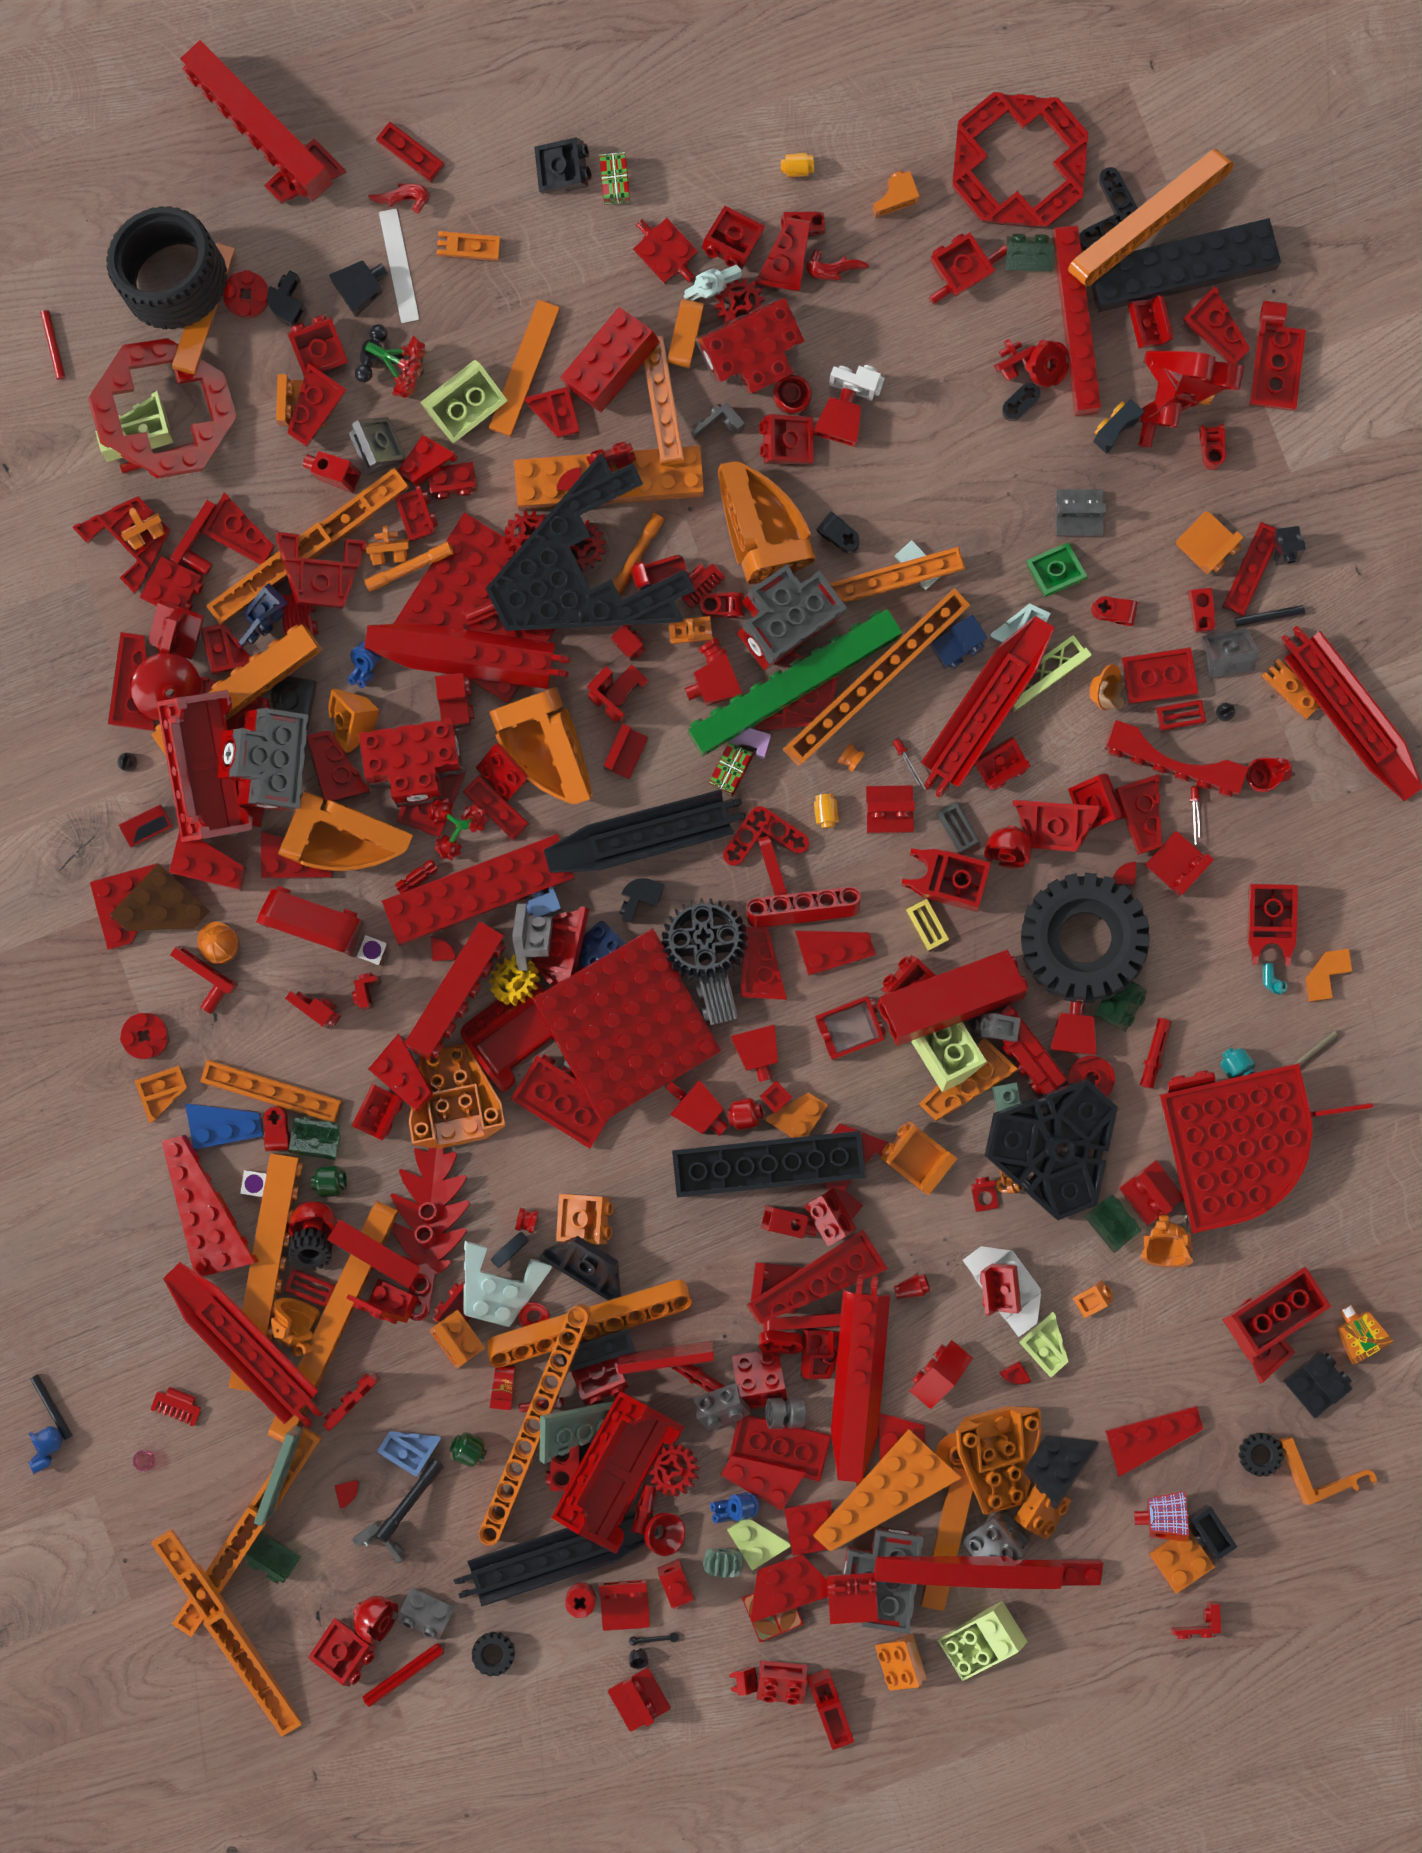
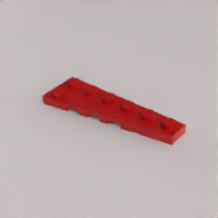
[746,1229,888,1325]

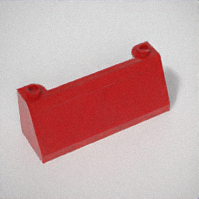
[156,690,253,842]
[551,1391,685,1553]

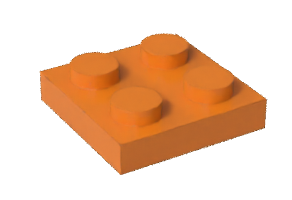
[1148,1529,1215,1594]

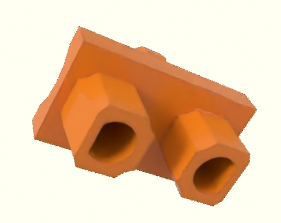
[366,525,409,565]

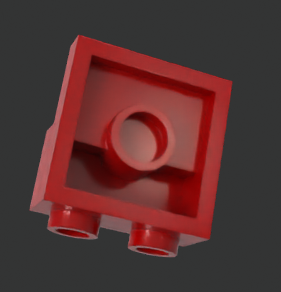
[701,205,765,269]
[930,232,995,297]
[287,314,348,377]
[759,414,814,465]
[139,557,204,611]
[880,955,936,994]
[285,991,341,1029]
[571,1357,629,1406]
[308,1618,376,1687]

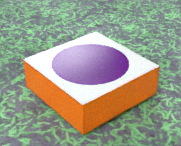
[357,935,388,965]
[240,1170,266,1197]

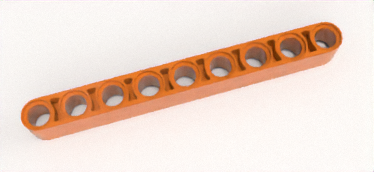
[1068,149,1234,286]
[486,1280,692,1368]

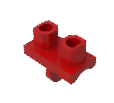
[994,339,1036,381]

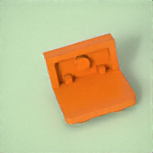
[1176,511,1244,575]

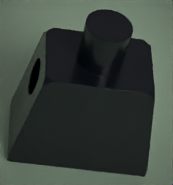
[329,261,389,317]

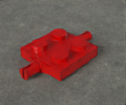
[633,218,698,284]

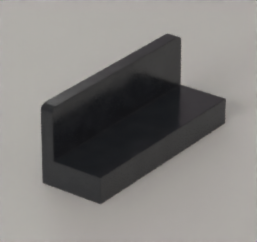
[561,1328,635,1372]

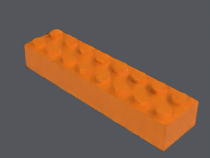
[514,445,704,511]

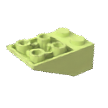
[937,1601,1028,1681]

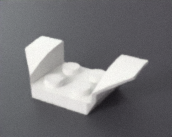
[963,1246,1041,1337]

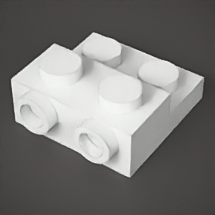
[829,365,885,401]

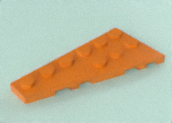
[813,1429,961,1552]

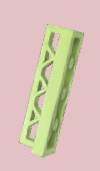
[1012,635,1091,712]

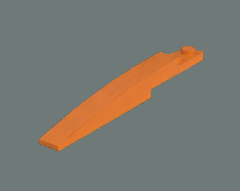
[206,468,409,625]
[172,1425,322,1637]
[151,1528,302,1737]

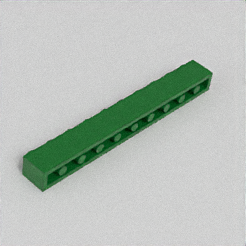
[688,609,902,757]

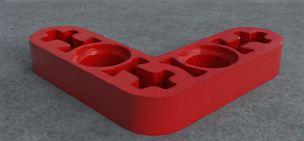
[723,806,809,866]

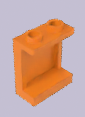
[881,1121,957,1196]

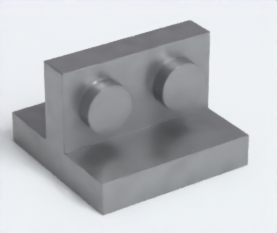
[349,417,406,475]
[1056,489,1106,537]
[1202,628,1259,678]
[512,904,553,971]

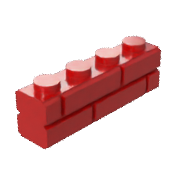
[994,1004,1068,1096]

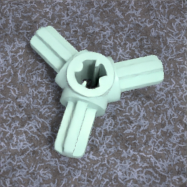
[684,265,742,301]

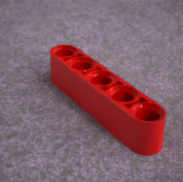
[746,887,861,928]

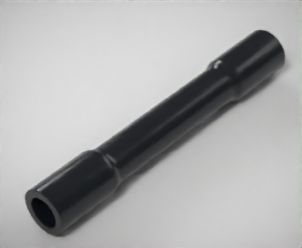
[374,1459,444,1543]

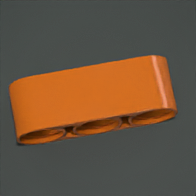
[667,299,704,368]

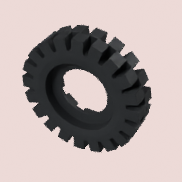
[1021,872,1150,1003]

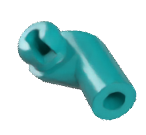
[1263,963,1288,995]

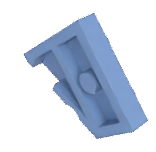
[377,1431,441,1477]

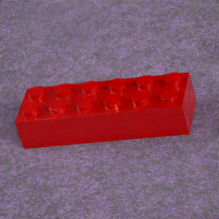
[405,921,506,1062]

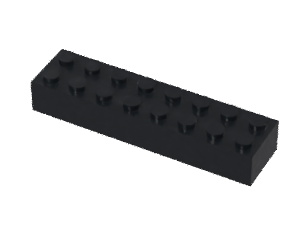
[1091,218,1281,313]
[672,1131,867,1198]

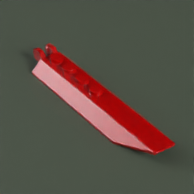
[921,616,1055,798]
[364,622,571,689]
[1281,626,1422,802]
[163,1262,323,1428]
[831,1275,891,1483]

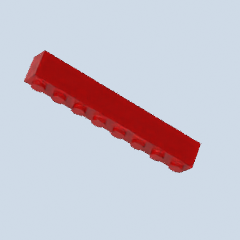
[1052,225,1101,416]

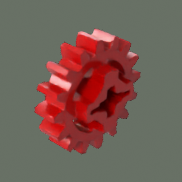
[715,278,765,325]
[504,510,545,553]
[570,520,607,571]
[649,1444,700,1497]

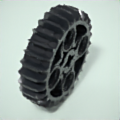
[661,898,748,983]

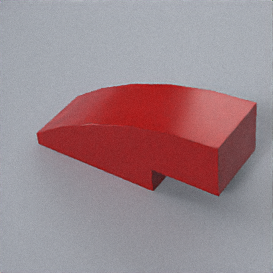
[807,1668,854,1750]

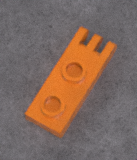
[436,231,501,261]
[1261,659,1319,720]

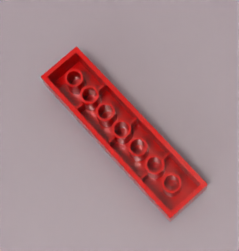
[180,40,333,202]
[382,834,575,946]

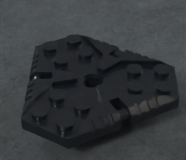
[984,1078,1118,1221]

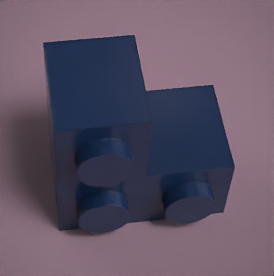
[930,614,988,669]

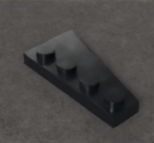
[271,676,317,731]

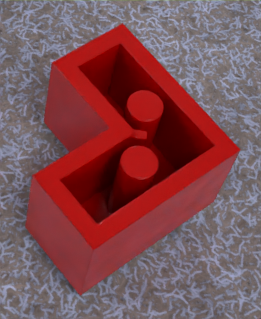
[435,673,475,727]
[909,1340,973,1409]

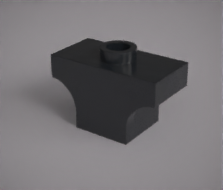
[1273,526,1306,565]

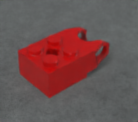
[901,848,991,912]
[1247,884,1298,966]

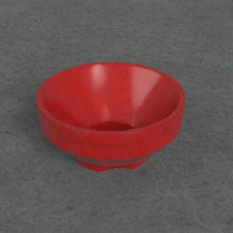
[645,1512,686,1556]

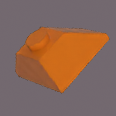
[328,688,379,753]

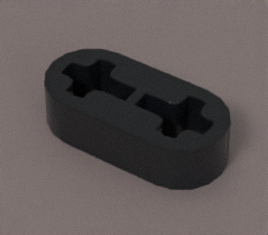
[1002,383,1040,421]

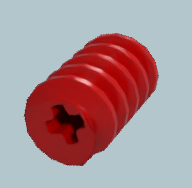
[565,1582,596,1618]

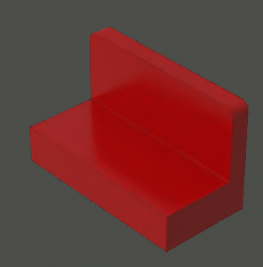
[604,724,648,779]

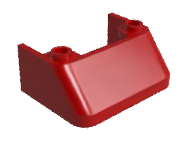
[256,886,364,957]

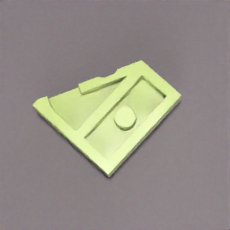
[1019,1312,1068,1378]
[727,1519,791,1570]

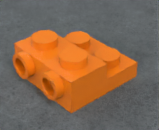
[556,1194,613,1244]

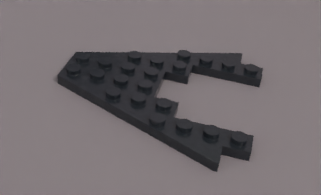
[485,454,695,631]

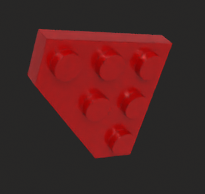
[90,863,158,950]

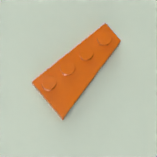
[919,1038,1019,1122]

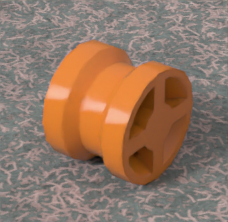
[837,743,866,772]

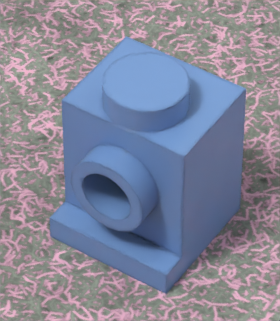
[524,886,562,918]

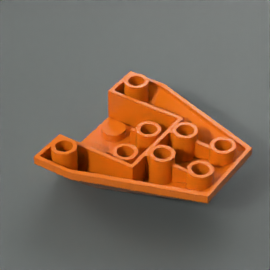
[409,1043,506,1149]
[956,1406,1042,1515]

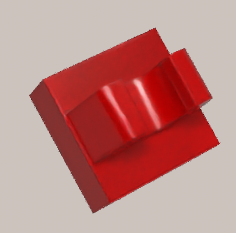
[759,1080,792,1113]
[729,1667,758,1696]

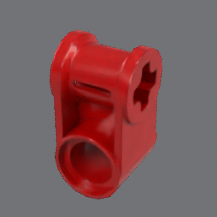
[1199,424,1226,470]
[699,592,744,619]
[1091,596,1138,626]
[264,1106,290,1152]

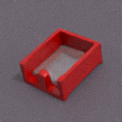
[814,996,887,1060]

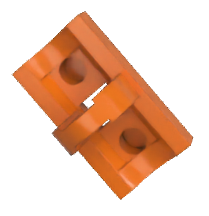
[121,507,165,550]
[669,616,713,645]

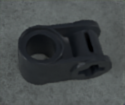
[816,511,860,554]

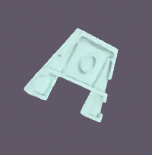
[463,1241,552,1327]

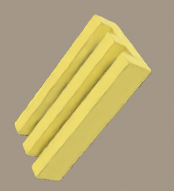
[906,899,949,951]

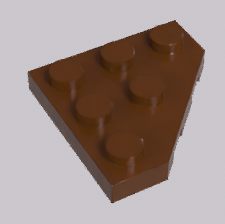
[109,863,210,931]

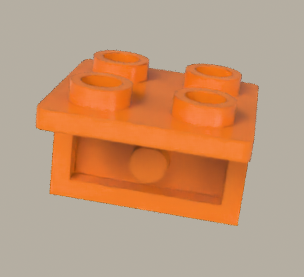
[1013,1484,1071,1540]
[875,1633,927,1691]

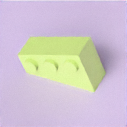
[95,391,174,462]

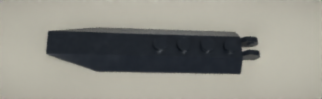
[543,789,746,873]
[454,1513,659,1607]

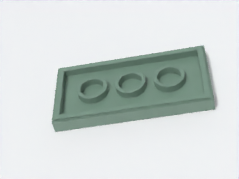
[254,1425,303,1526]

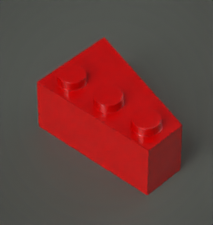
[169,830,247,891]

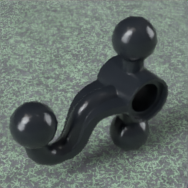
[354,324,424,383]

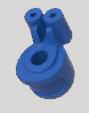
[347,640,382,688]
[28,1426,62,1474]
[710,1492,760,1523]

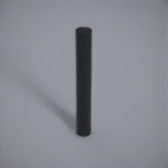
[1234,605,1305,627]
[30,1374,73,1440]

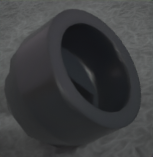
[1216,702,1235,722]
[117,752,137,772]
[629,1648,648,1669]

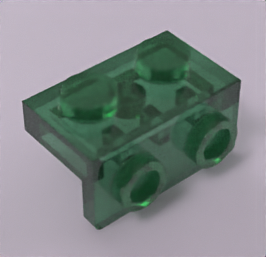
[1005,234,1054,272]
[1094,981,1147,1032]
[289,1117,341,1160]
[1084,1195,1142,1253]
[244,1531,302,1584]

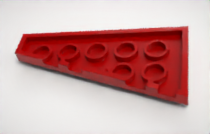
[161,1135,259,1276]

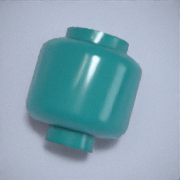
[1220,1047,1255,1079]

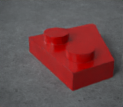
[525,387,580,439]
[397,435,458,486]
[201,624,251,675]

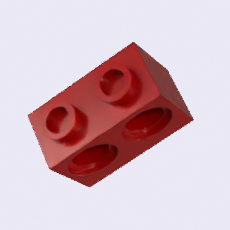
[804,1188,857,1246]
[546,1445,580,1491]

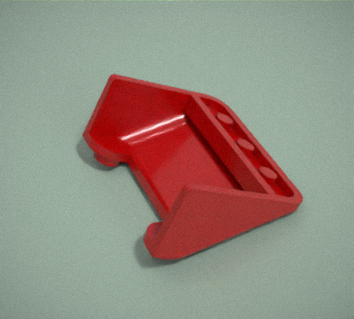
[461,982,553,1093]

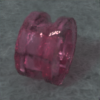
[133,1450,155,1472]

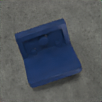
[238,583,288,647]
[578,921,626,968]

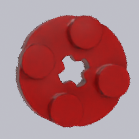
[223,270,269,318]
[1026,339,1069,388]
[120,1013,168,1059]
[1067,1055,1115,1097]

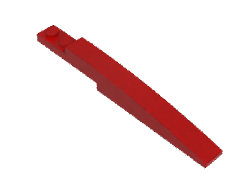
[873,1556,1104,1589]

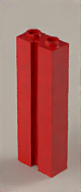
[877,949,1028,1046]

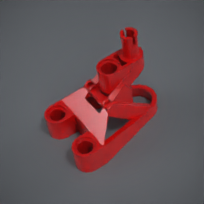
[1137,351,1244,448]

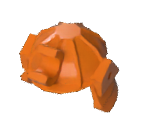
[1141,1215,1193,1267]
[271,1298,320,1357]

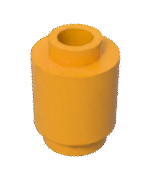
[780,153,814,178]
[814,794,839,829]

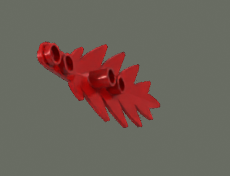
[390,1147,470,1321]

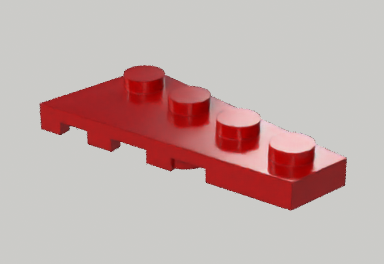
[1105,1406,1203,1477]

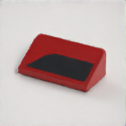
[118,805,173,847]

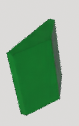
[1026,542,1088,597]

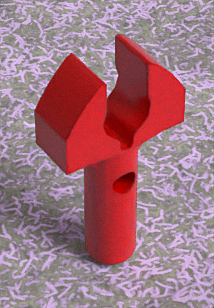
[519,1397,564,1413]

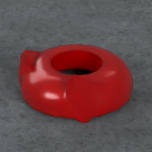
[519,1301,550,1327]

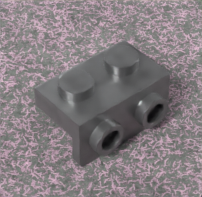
[693,1383,751,1430]
[397,1587,454,1640]

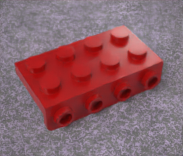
[510,1054,609,1149]

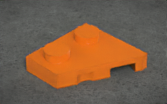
[134,1065,188,1123]
[765,1092,828,1138]

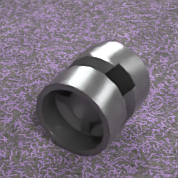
[765,1397,806,1429]

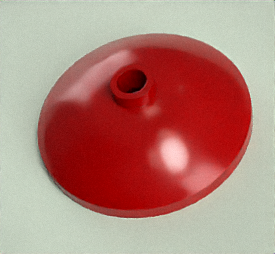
[130,653,201,721]

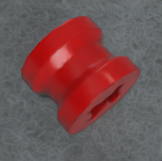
[698,637,727,664]
[515,1207,539,1234]

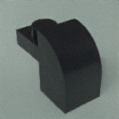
[267,270,305,327]
[620,878,665,924]

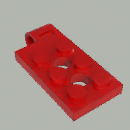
[1249,300,1306,411]

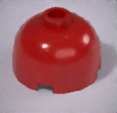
[984,825,1032,869]
[289,1201,337,1236]
[353,1596,398,1646]

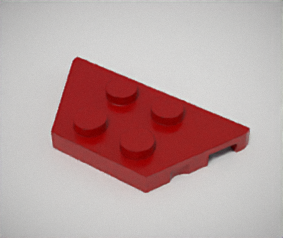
[1012,800,1102,852]
[531,907,590,985]
[750,1555,828,1623]

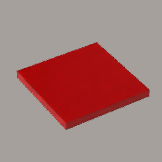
[617,1341,714,1374]

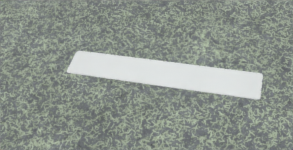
[379,209,419,323]

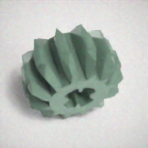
[703,1547,744,1578]

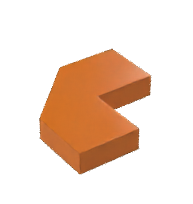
[1305,949,1352,1002]

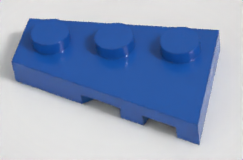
[185,1104,264,1150]

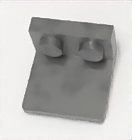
[961,1509,1033,1560]

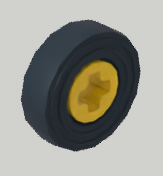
[491,1232,529,1268]

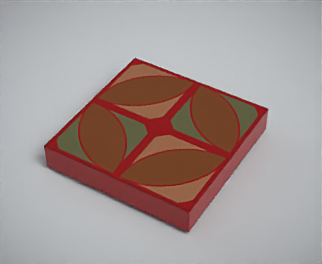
[742,1592,804,1642]

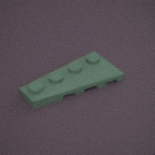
[540,1401,614,1464]

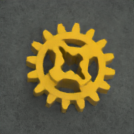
[489,955,540,1006]

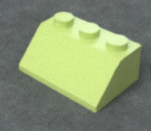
[420,360,508,443]
[911,1022,987,1092]

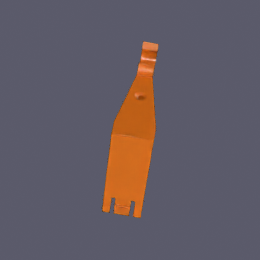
[1278,1436,1377,1505]

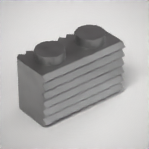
[696,972,738,1025]

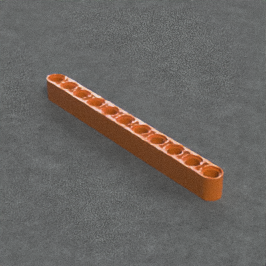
[268,1201,399,1443]
[479,1303,591,1546]

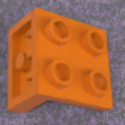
[276,374,326,427]

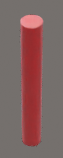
[40,310,65,380]

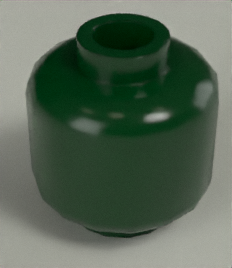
[311,1165,347,1198]
[450,1432,487,1467]

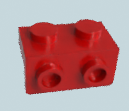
[1128,295,1173,349]
[395,486,438,542]
[975,737,1031,790]
[352,972,382,1010]
[352,1084,403,1141]
[980,1263,1022,1316]

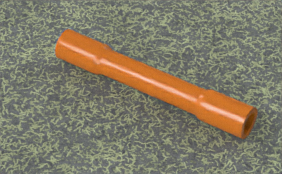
[613,513,665,596]
[364,541,454,592]

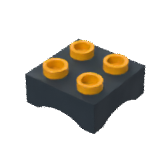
[1093,399,1144,454]

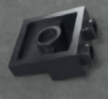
[534,137,592,194]
[1283,1351,1352,1419]

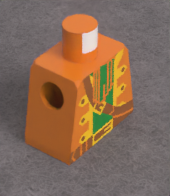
[1337,1304,1393,1365]

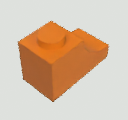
[872,171,920,218]

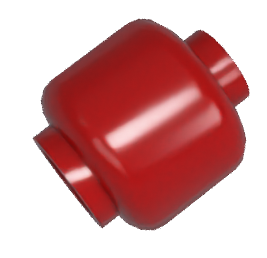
[727,1098,764,1131]

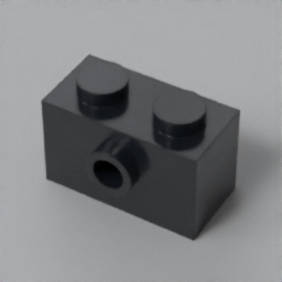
[1188,1505,1237,1560]

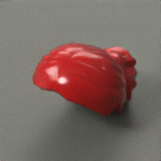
[1246,757,1292,793]

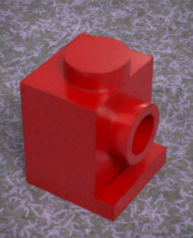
[610,625,646,660]

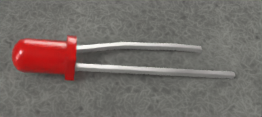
[893,739,926,790]
[1189,786,1201,844]

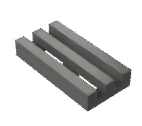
[936,802,980,854]

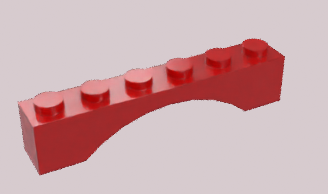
[1104,720,1249,798]

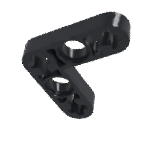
[1079,167,1138,250]

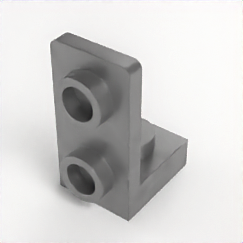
[691,402,745,440]
[971,1014,1020,1042]
[352,1520,405,1564]

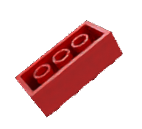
[560,307,660,413]
[1222,1266,1331,1359]

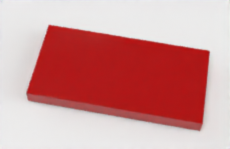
[728,1415,831,1482]

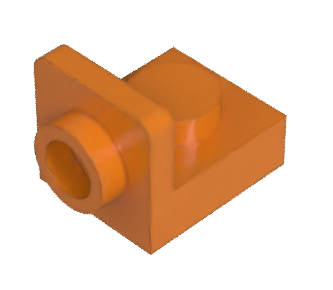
[1073,1280,1114,1318]

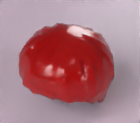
[773,374,813,415]

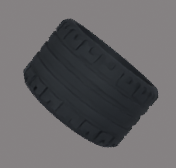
[106,206,227,330]

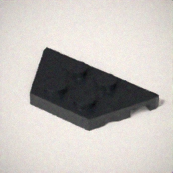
[539,1236,621,1301]
[1024,1435,1099,1509]

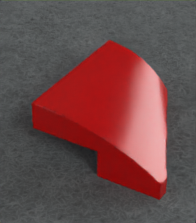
[800,1329,840,1379]

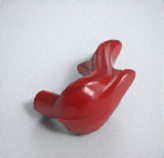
[368,183,430,214]
[806,249,869,280]

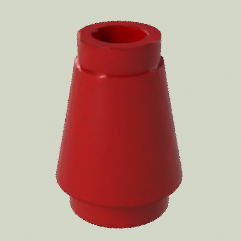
[894,1273,930,1299]

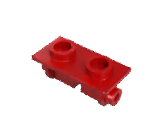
[586,442,636,471]

